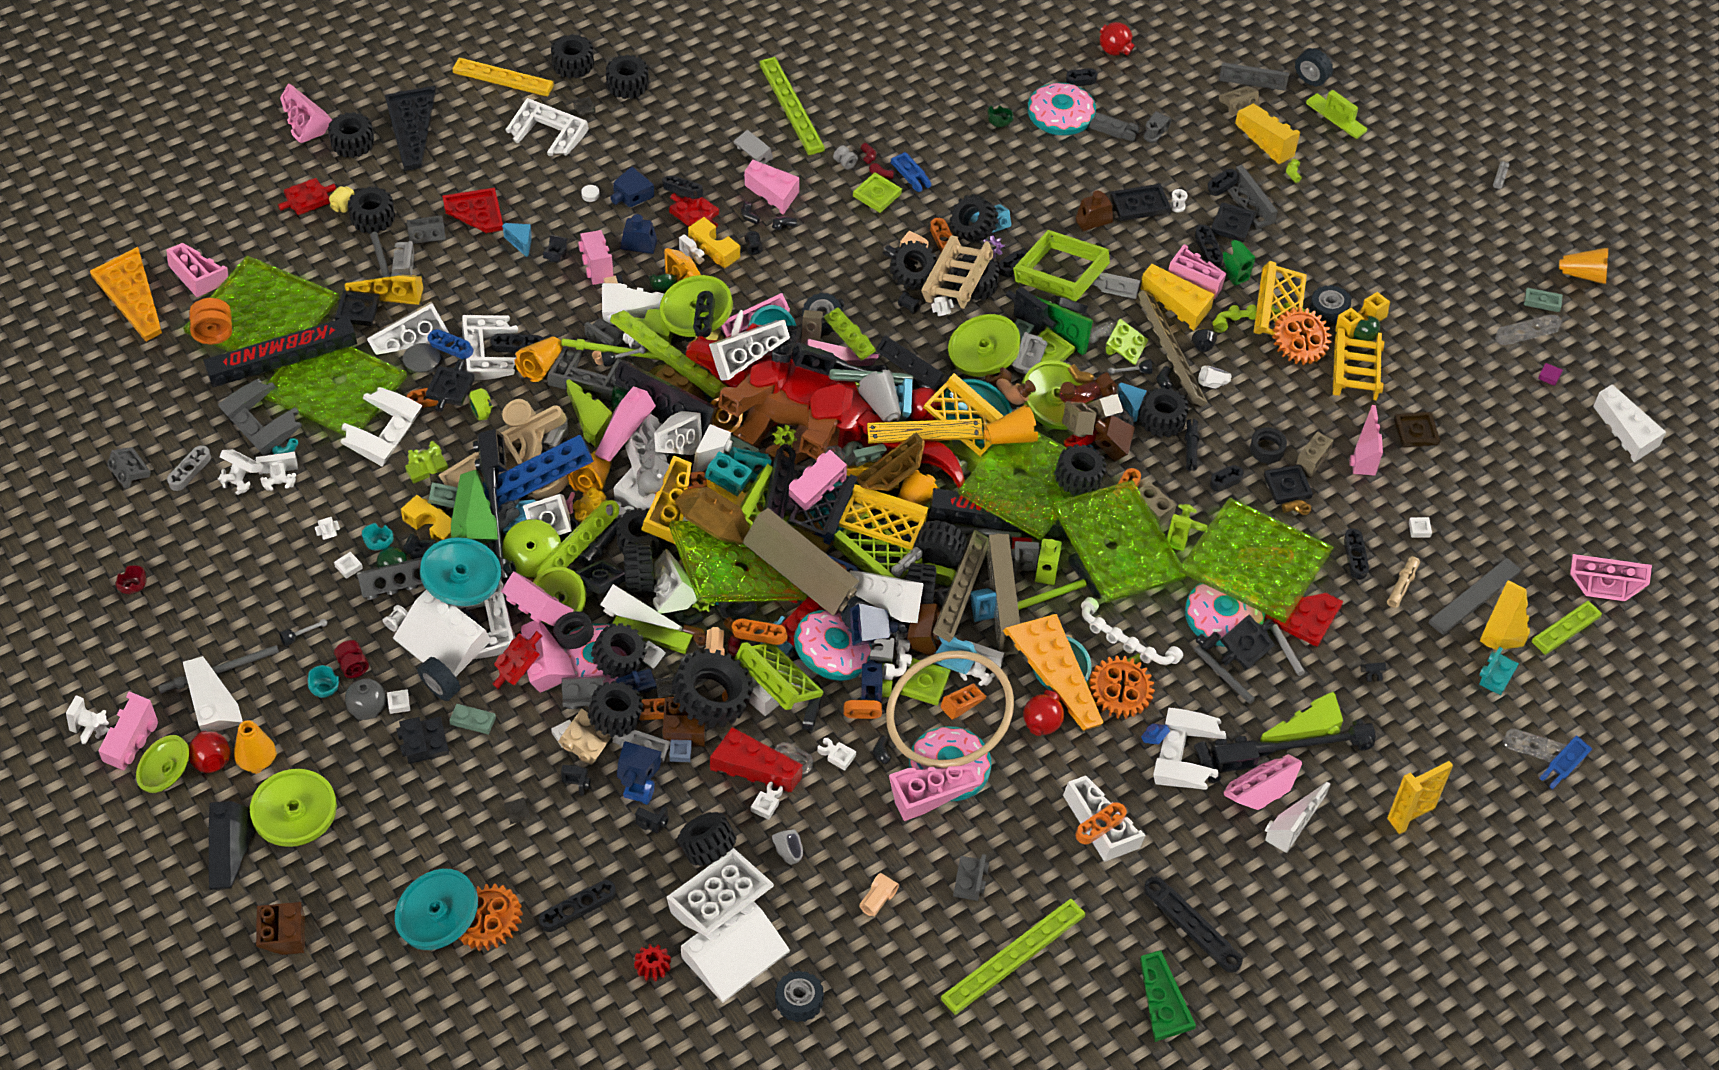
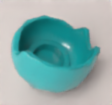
[362,523,394,551]
[307,665,339,698]

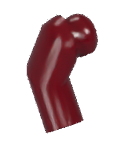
[860,143,876,164]
[869,163,894,179]

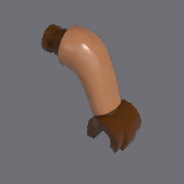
[985,367,1036,405]

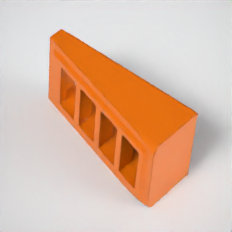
[941,683,986,720]

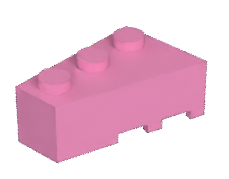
[745,160,799,214]
[166,243,229,297]
[501,571,573,626]

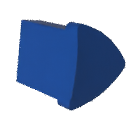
[623,780,655,805]

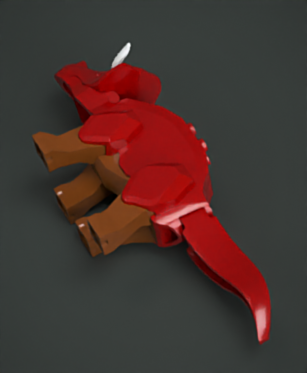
[686,310,965,490]

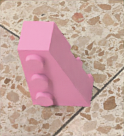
[578,230,613,285]
[1168,244,1226,299]
[789,450,847,511]
[98,692,158,770]

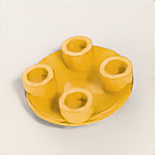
[573,487,606,523]

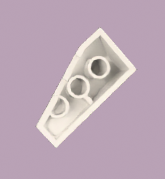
[602,283,664,325]
[749,659,817,716]

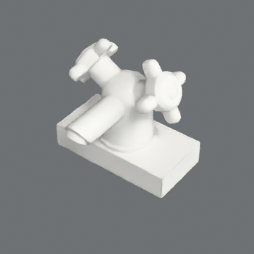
[218,449,264,495]
[256,452,298,491]
[959,640,1004,686]
[66,696,109,745]

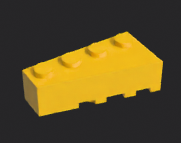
[1140,264,1214,331]
[641,456,692,545]

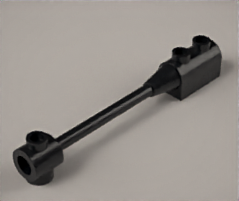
[792,342,932,390]
[473,429,516,584]
[1212,719,1376,773]

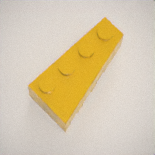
[1235,103,1300,164]

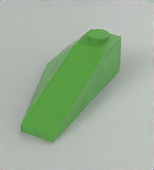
[451,470,498,544]

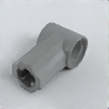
[541,417,569,451]

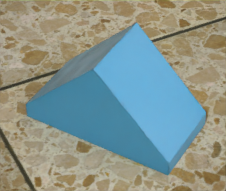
[502,223,532,257]
[1117,383,1147,422]
[970,588,996,622]

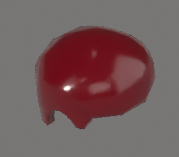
[115,565,147,595]

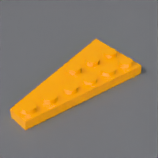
[90,247,162,342]
[1003,614,1103,731]

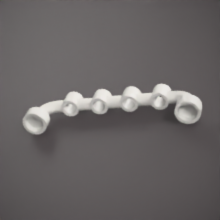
[1081,597,1183,665]
[882,617,912,680]

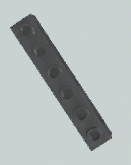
[357,557,423,600]

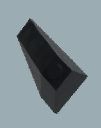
[209,801,256,890]

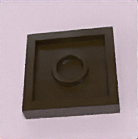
[1394,412,1440,448]

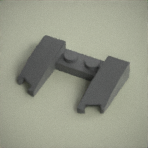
[548,346,635,401]
[218,379,302,456]

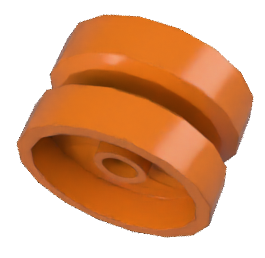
[189,298,233,345]

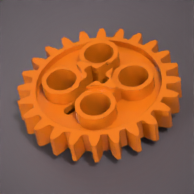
[1272,307,1332,365]
[1088,655,1155,719]
[459,883,523,951]

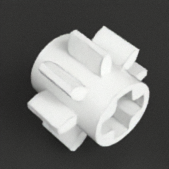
[931,296,954,316]
[315,517,340,540]

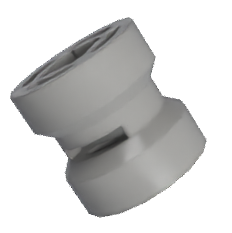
[833,145,858,169]

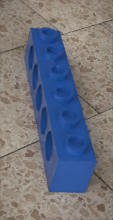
[483,435,594,508]

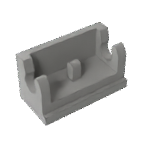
[734,130,773,164]
[391,241,414,276]
[1012,332,1047,374]
[870,638,894,664]

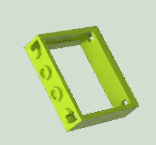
[1013,230,1110,302]

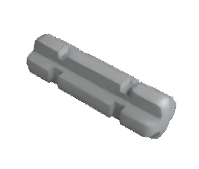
[1493,161,1509,189]
[891,547,923,577]

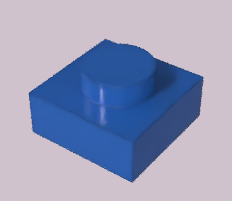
[1141,723,1170,745]

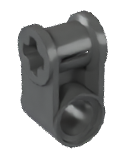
[1143,111,1172,143]

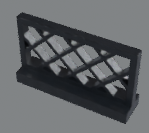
[875,335,948,391]
[788,463,858,545]

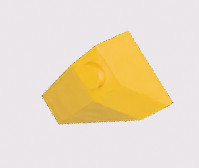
[345,275,423,305]

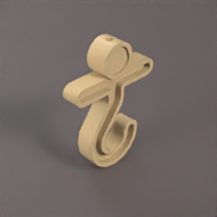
[501,399,569,499]

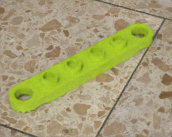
[533,500,619,580]

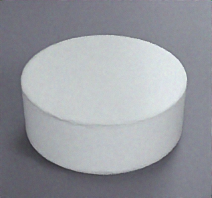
[582,185,599,202]

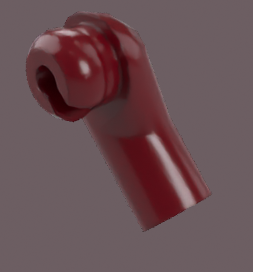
[727,635,741,658]

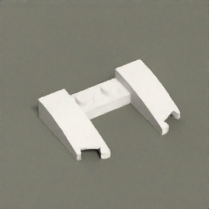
[506,98,588,156]
[462,315,518,381]
[341,387,422,467]
[454,579,515,659]
[1153,708,1226,789]

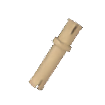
[1387,556,1420,608]

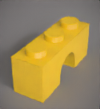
[688,217,740,269]
[1335,292,1390,339]
[401,495,452,542]

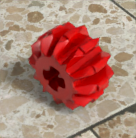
[634,943,671,982]

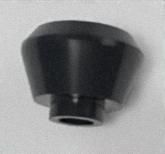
[1192,328,1217,352]

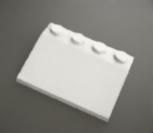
[393,590,491,677]
[667,848,774,936]
[681,901,790,1003]

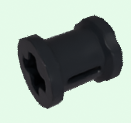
[744,231,763,255]
[898,291,922,314]

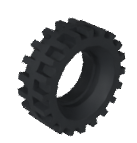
[671,649,753,728]

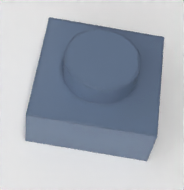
[669,740,692,762]

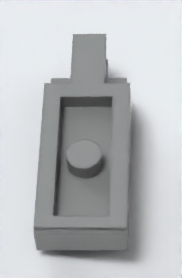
[1091,273,1140,299]
[613,730,671,763]

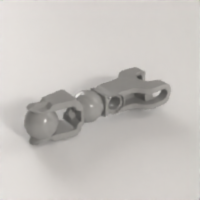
[637,413,670,497]

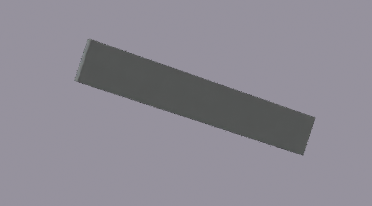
[1429,558,1521,636]

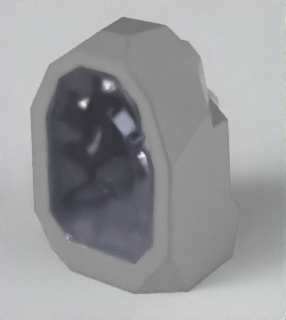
[772,829,803,865]

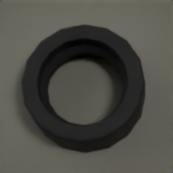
[1249,427,1287,464]
[718,586,757,620]
[554,611,594,649]

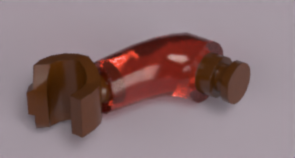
[1059,372,1117,404]

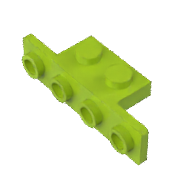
[1306,90,1368,139]
[824,308,876,360]

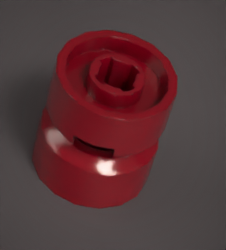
[334,640,369,679]

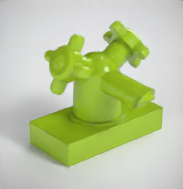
[405,441,449,484]
[1165,504,1207,552]

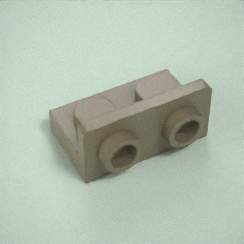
[1219,86,1260,116]

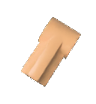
[704,627,725,656]
[859,873,899,917]

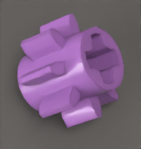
[981,235,1005,258]

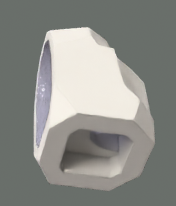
[1198,365,1232,389]

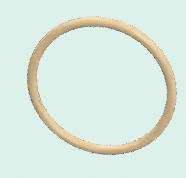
[886,651,1014,768]

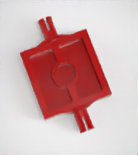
[277,178,336,215]
[669,193,719,228]
[492,631,543,689]

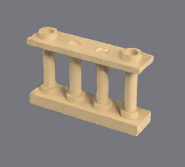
[921,235,993,309]

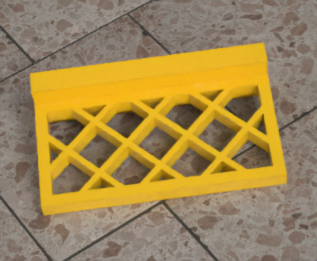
[1254,261,1307,335]
[923,373,1003,457]
[839,484,928,550]
[1387,761,1453,834]

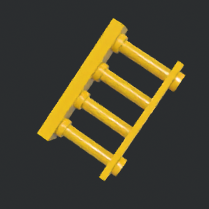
[1333,328,1385,400]

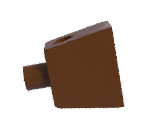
[1075,190,1113,232]
[1094,416,1135,462]

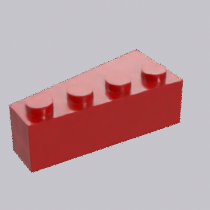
[710,727,803,792]

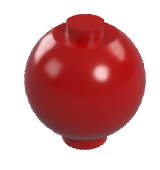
[1099,22,1135,56]
[909,387,942,421]
[1023,690,1064,736]
[188,731,230,773]

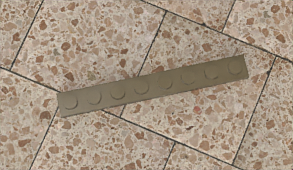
[1138,290,1208,407]
[933,529,989,642]

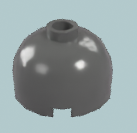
[345,678,387,720]

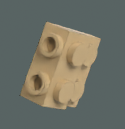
[558,708,611,765]

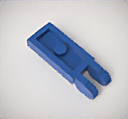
[891,152,931,193]
[1539,735,1592,790]

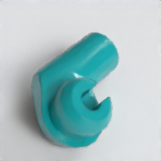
[272,438,298,454]

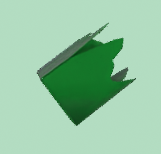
[1221,240,1255,286]

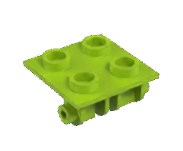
[1106,319,1148,365]

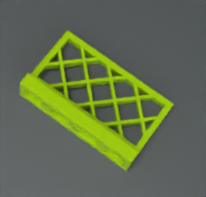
[740,464,789,528]
[833,512,923,579]
[735,642,824,710]

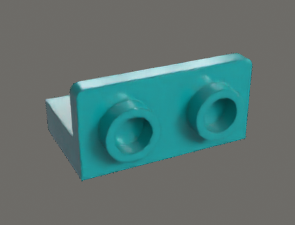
[1479,646,1519,696]

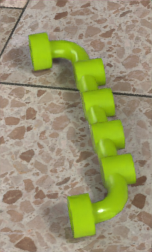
[1212,303,1311,333]

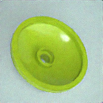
[502,519,561,578]
[533,567,586,626]
[136,735,189,793]

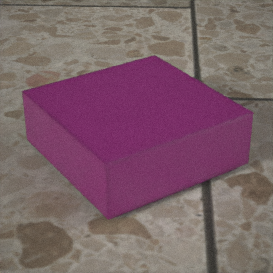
[1538,363,1563,386]

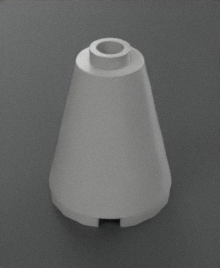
[857,370,901,422]

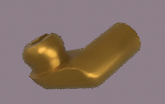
[1067,364,1094,384]
[1282,500,1311,515]

